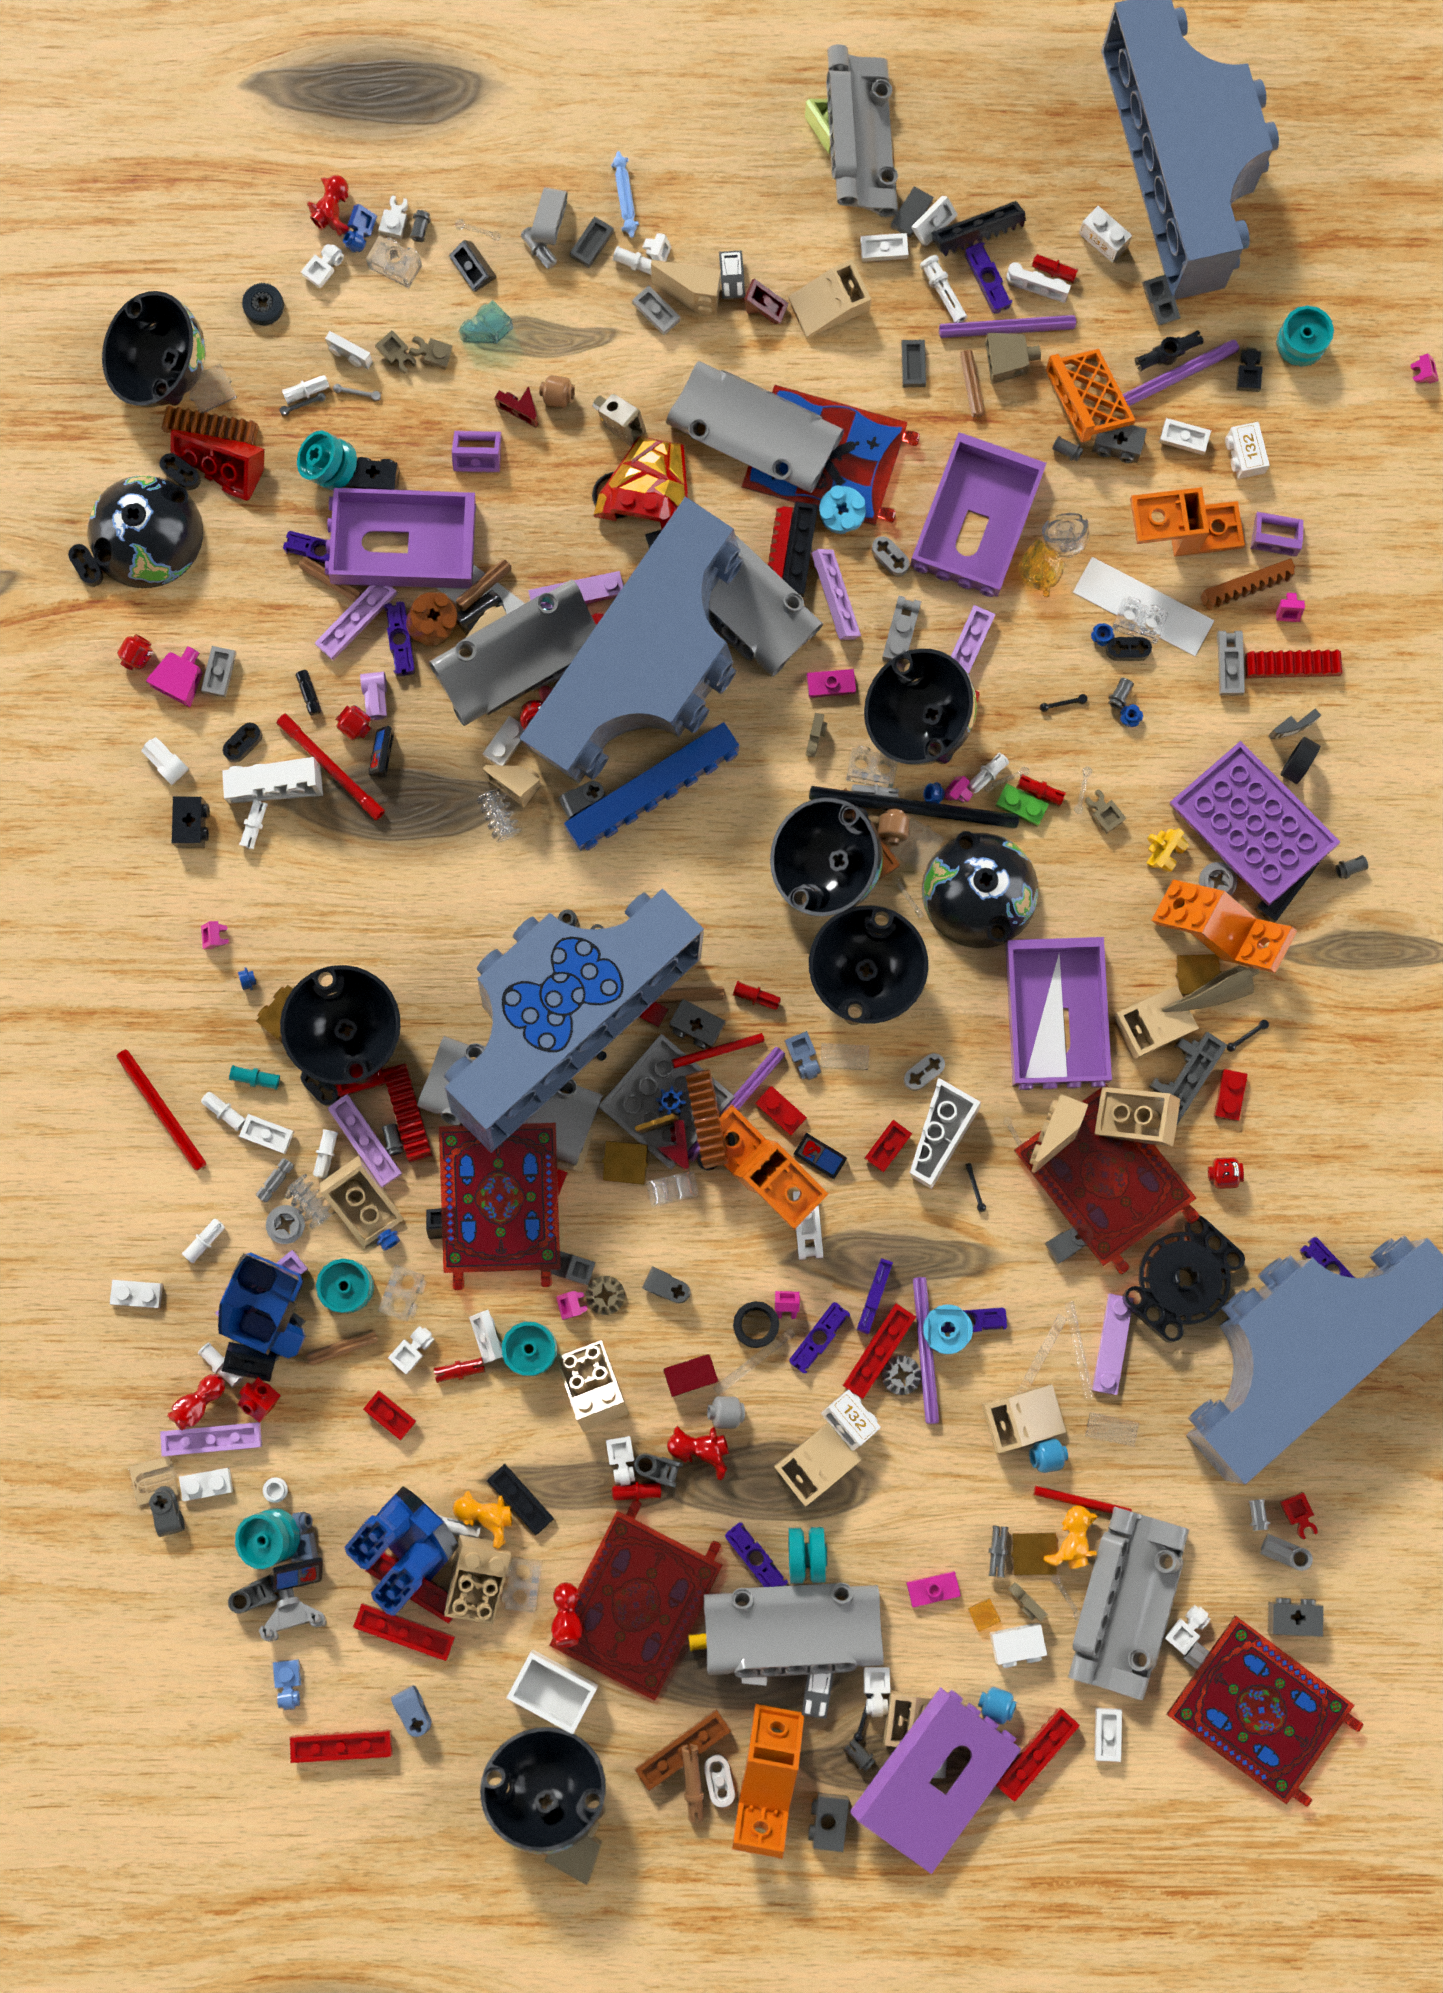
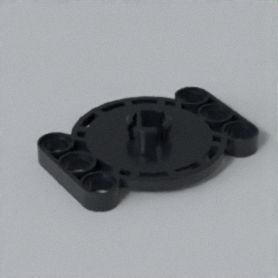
[1122,1215,1245,1343]

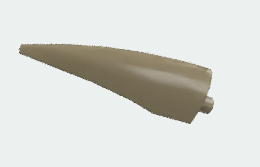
[1162,965,1259,1012]

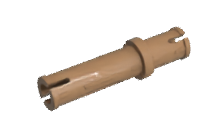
[682,1744,704,1823]

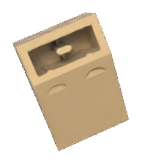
[788,260,872,338]
[1113,986,1199,1060]
[1029,1094,1088,1173]
[556,1340,629,1432]
[982,1384,1066,1453]
[774,1423,862,1507]
[444,1535,511,1624]
[883,1690,964,1752]

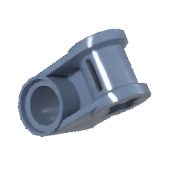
[391,1685,432,1737]

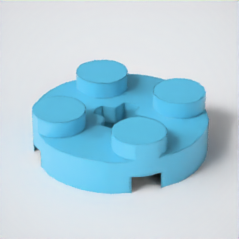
[819,485,866,534]
[923,1304,973,1354]

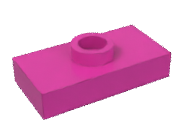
[807,669,856,698]
[906,1571,961,1608]

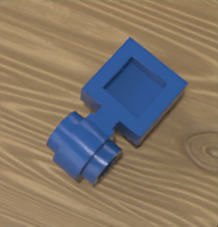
[343,204,377,252]

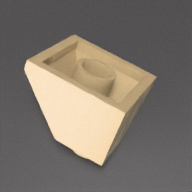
[483,765,541,807]

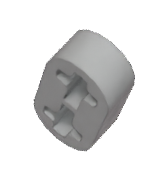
[872,536,909,577]
[904,1053,945,1091]

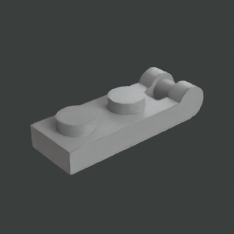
[882,596,921,661]
[1217,631,1245,695]

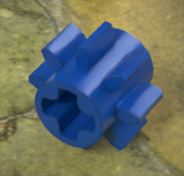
[655,1086,686,1115]

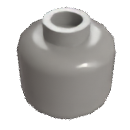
[707,1396,745,1429]

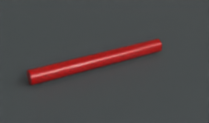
[671,1033,765,1069]
[1033,1485,1132,1514]

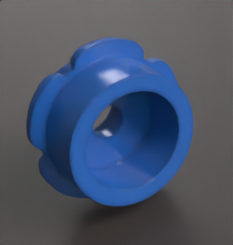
[1091,623,1114,646]
[1120,704,1143,727]
[923,782,945,803]
[238,967,256,990]
[377,1229,400,1251]

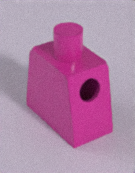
[146,646,203,708]

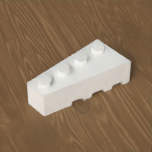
[222,757,323,804]
[910,1078,981,1189]

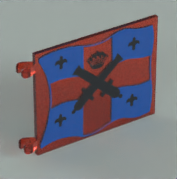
[742,385,920,526]

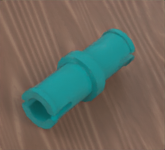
[229,1065,280,1090]

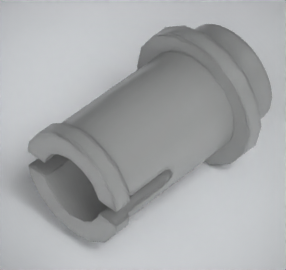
[1249,1499,1270,1531]

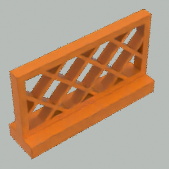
[1046,349,1135,442]

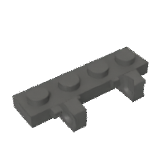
[1149,1032,1227,1126]

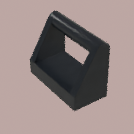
[456,590,506,636]

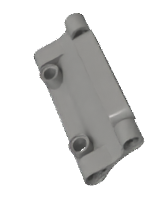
[826,44,898,217]
[666,361,844,493]
[709,536,823,677]
[429,579,597,726]
[417,1036,603,1166]
[1068,1507,1189,1701]
[704,1583,883,1678]

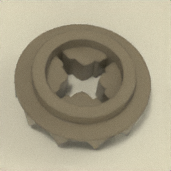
[586,1276,625,1315]

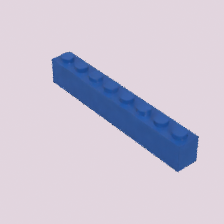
[564,722,740,851]

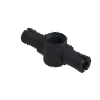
[1134,330,1204,372]

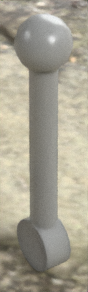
[333,384,381,401]

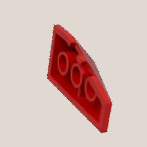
[170,429,265,501]

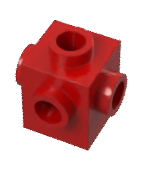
[237,1377,281,1423]

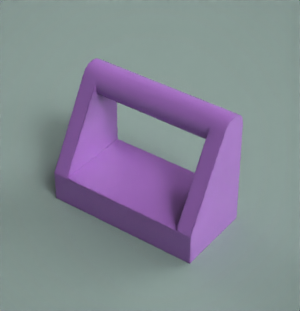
[452,431,501,472]
[1250,512,1303,557]

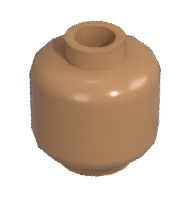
[539,375,575,408]
[878,809,910,846]

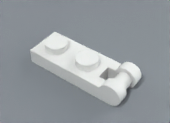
[1006,262,1071,303]
[793,1191,823,1260]

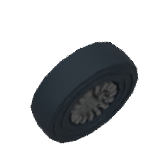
[242,283,284,326]

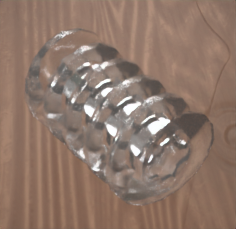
[477,788,522,842]
[285,1174,336,1229]

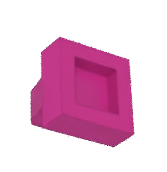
[1411,353,1439,384]
[1276,593,1305,622]
[944,776,973,803]
[201,921,229,949]
[556,1291,587,1320]
[775,1291,800,1319]

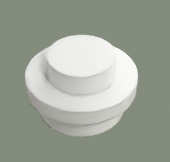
[263,1478,288,1503]

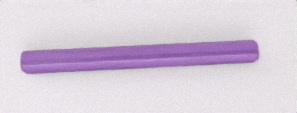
[939,315,1076,338]
[1114,339,1240,406]
[687,1047,785,1162]
[913,1277,939,1424]

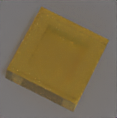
[967,1598,1001,1632]

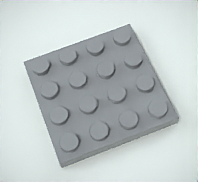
[598,1034,735,1170]

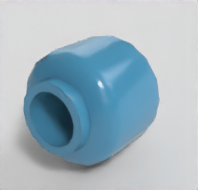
[1029,1439,1068,1473]
[978,1687,1017,1724]

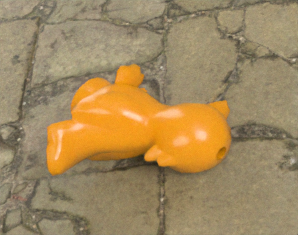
[453,1490,512,1549]
[1043,1505,1098,1569]

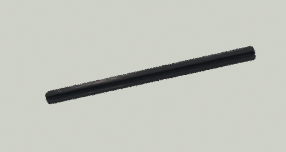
[809,786,1019,828]

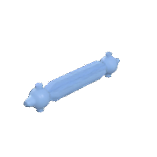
[611,151,639,238]

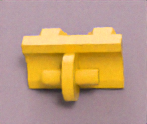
[1146,828,1189,872]

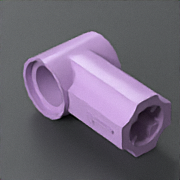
[360,672,387,720]

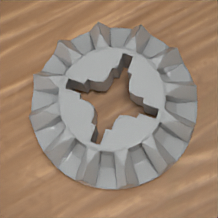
[1198,862,1237,896]
[266,1205,305,1244]
[882,1356,921,1395]

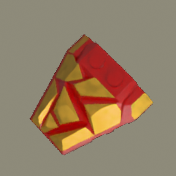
[593,436,688,530]

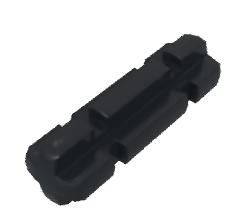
[296,670,321,716]

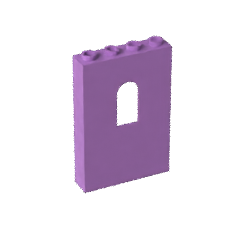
[910,432,1047,597]
[325,488,476,589]
[1005,937,1112,1090]
[850,1687,1021,1874]

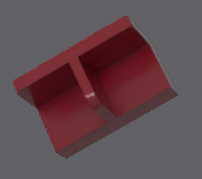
[663,1354,719,1397]

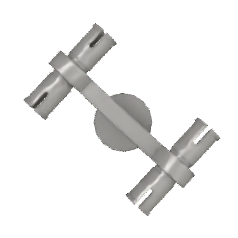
[259,1588,326,1642]

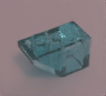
[459,300,513,344]

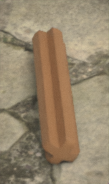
[960,350,984,418]
[299,557,362,602]
[456,559,512,611]
[655,986,725,1003]
[307,1330,378,1365]

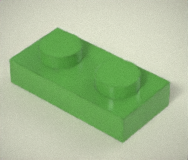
[995,783,1049,827]

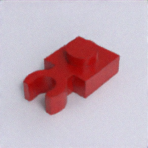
[1280,1492,1318,1540]

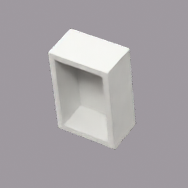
[507,1649,598,1734]

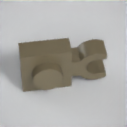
[375,330,416,374]
[409,336,452,370]
[806,713,828,757]
[1085,789,1126,834]
[1008,1582,1048,1621]

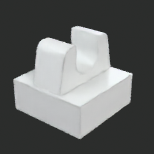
[643,233,671,262]

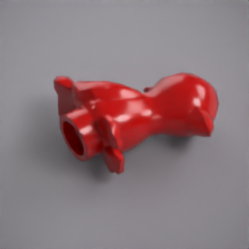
[307,175,349,236]
[167,1374,225,1431]
[667,1425,729,1481]
[551,1582,582,1647]

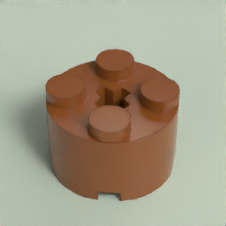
[406,592,457,647]

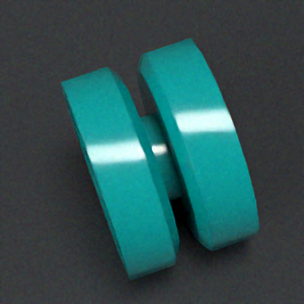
[1276,305,1334,367]
[297,430,357,491]
[316,1258,374,1314]
[502,1322,557,1376]
[235,1508,300,1569]
[788,1527,827,1584]

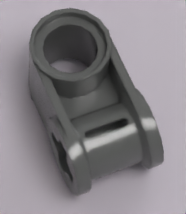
[558,781,606,820]
[1044,1224,1093,1264]
[642,1266,691,1303]
[634,1453,683,1487]
[149,1486,185,1538]
[228,1575,279,1613]

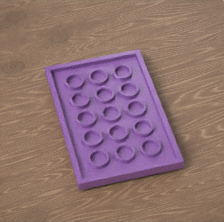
[1170,741,1340,906]

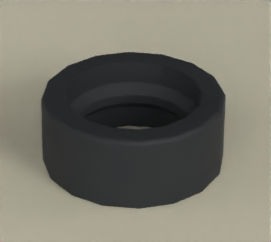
[1281,737,1321,784]
[733,1301,780,1348]

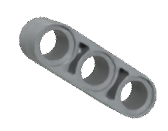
[531,187,568,245]

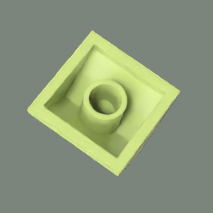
[805,99,831,153]

